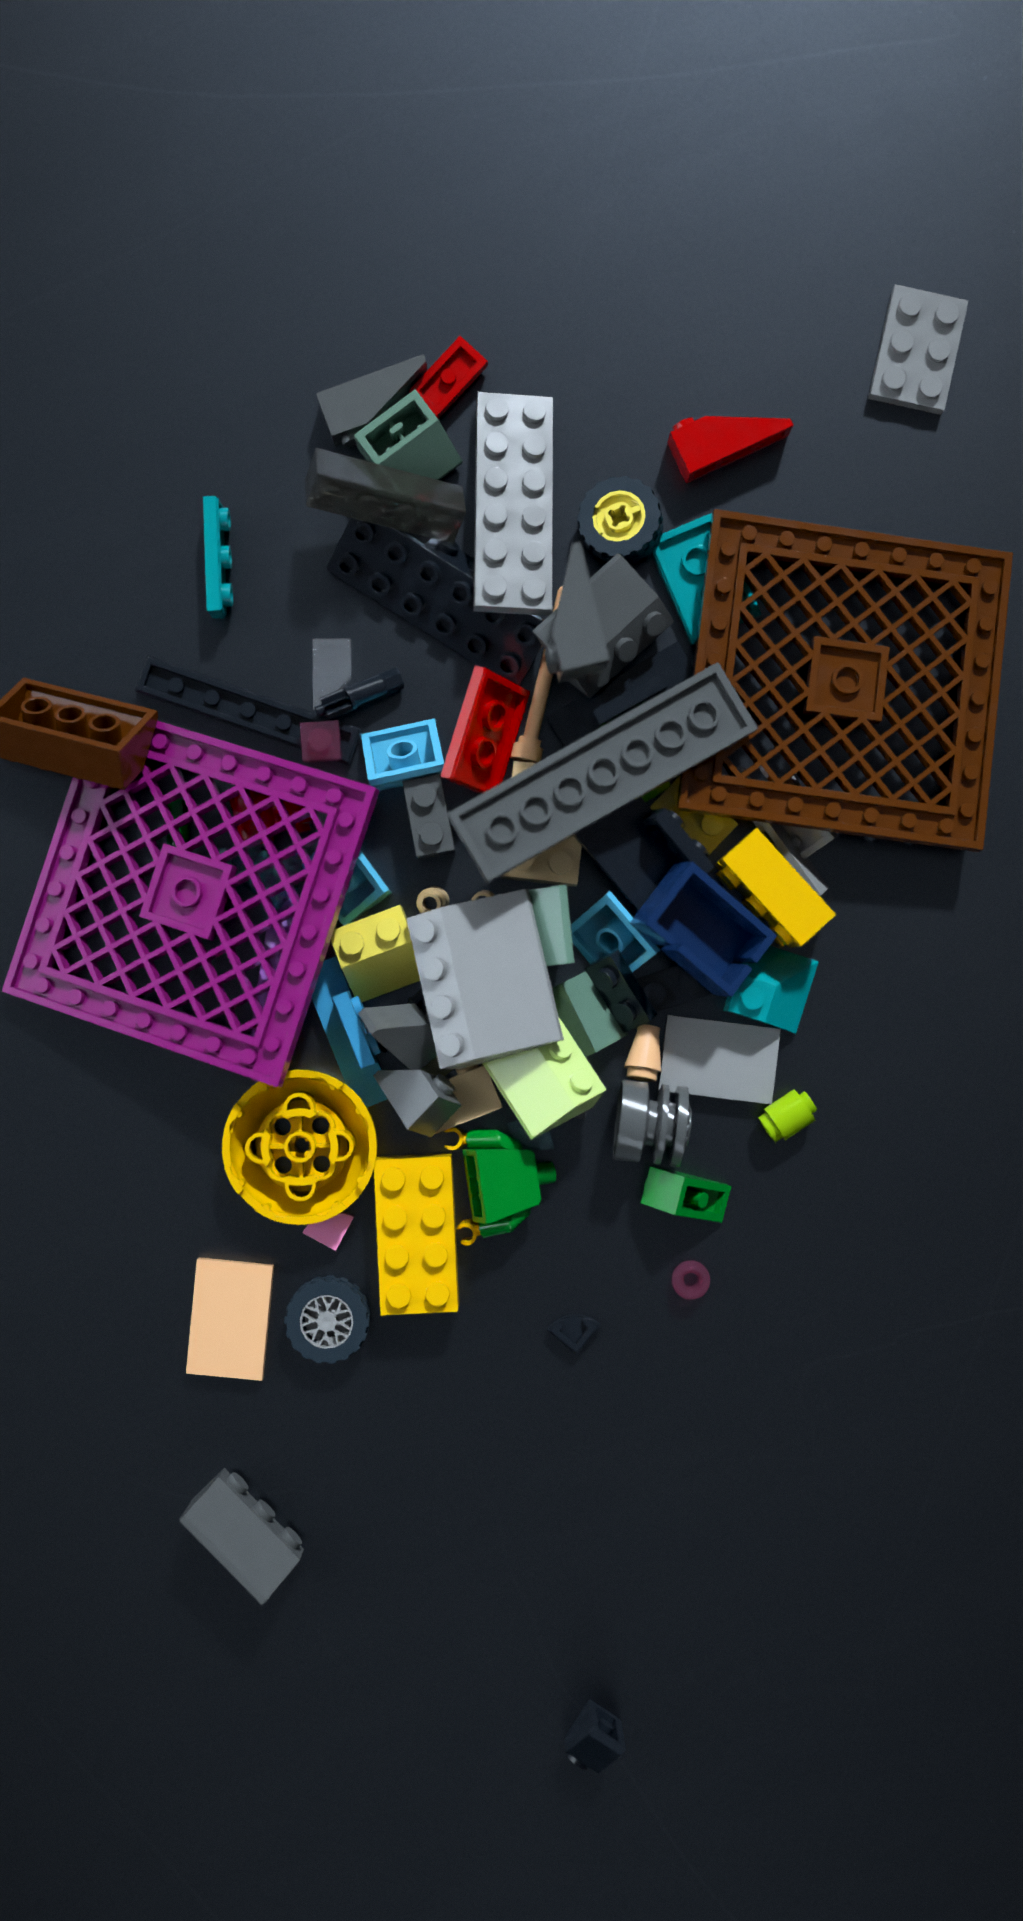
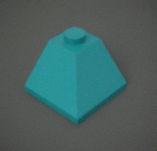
[723,946,819,1034]

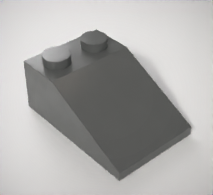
[545,542,609,683]

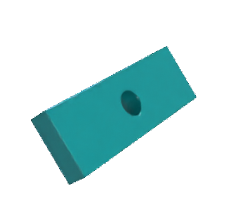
[203,496,233,618]

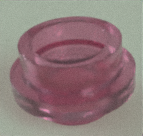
[672,1260,710,1299]

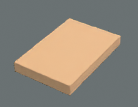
[186,1257,274,1381]

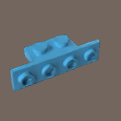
[312,956,388,1107]

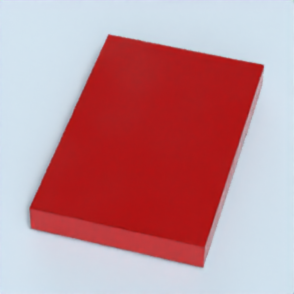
[440,666,530,794]

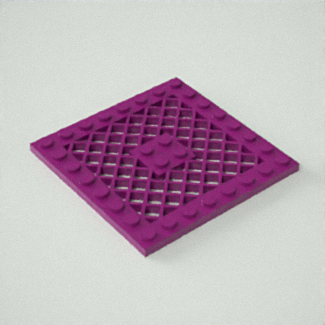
[2,721,380,1088]

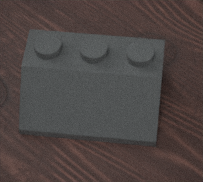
[532,553,674,698]
[179,1468,304,1605]

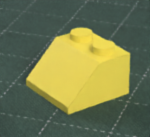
[331,905,420,1003]

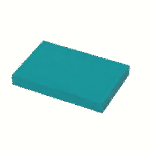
[651,513,762,646]

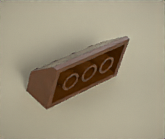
[0,677,158,790]

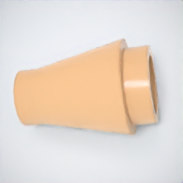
[624,1024,662,1082]

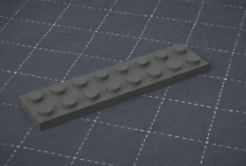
[447,662,758,884]

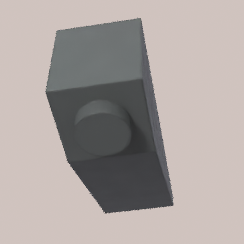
[316,354,427,447]

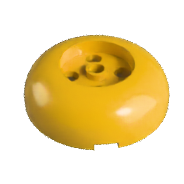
[222,1069,377,1225]

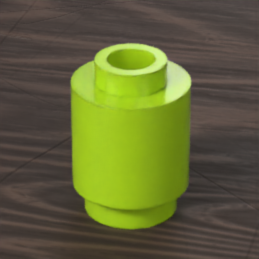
[758,1089,817,1143]

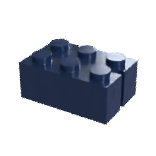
[630,861,777,997]

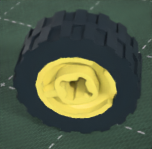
[577,476,664,565]

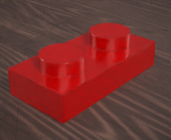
[409,336,488,419]

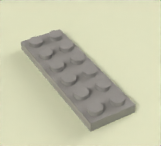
[474,392,553,616]

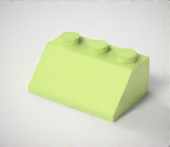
[482,1016,606,1140]

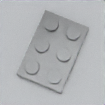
[868,284,968,415]

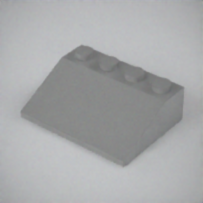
[406,889,564,1069]

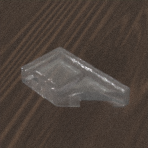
[313,638,352,711]

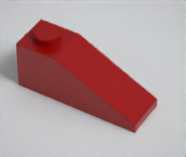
[667,416,794,483]

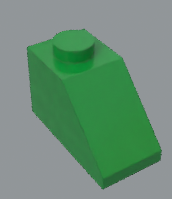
[641,1166,731,1223]

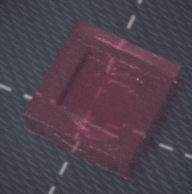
[300,720,342,763]

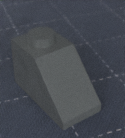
[358,1003,437,1070]
[373,1070,462,1137]

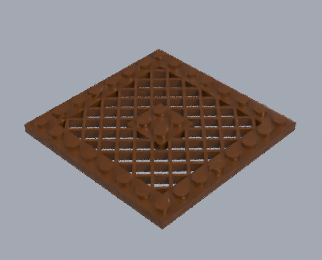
[676,509,1013,852]

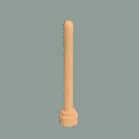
[510,586,563,763]

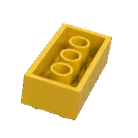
[374,1153,459,1315]

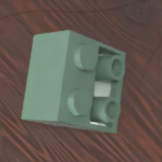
[354,389,463,508]

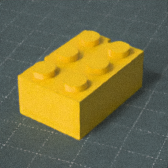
[714,828,836,948]

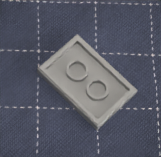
[658,1015,781,1104]

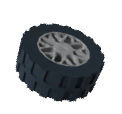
[284,1275,371,1364]

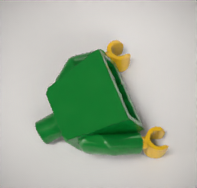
[444,1127,556,1246]

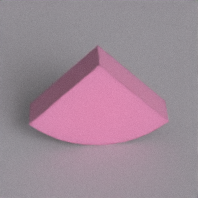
[303,1212,355,1251]

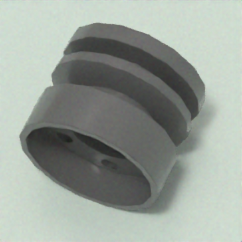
[613,1080,692,1167]

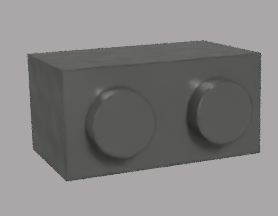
[402,774,456,860]

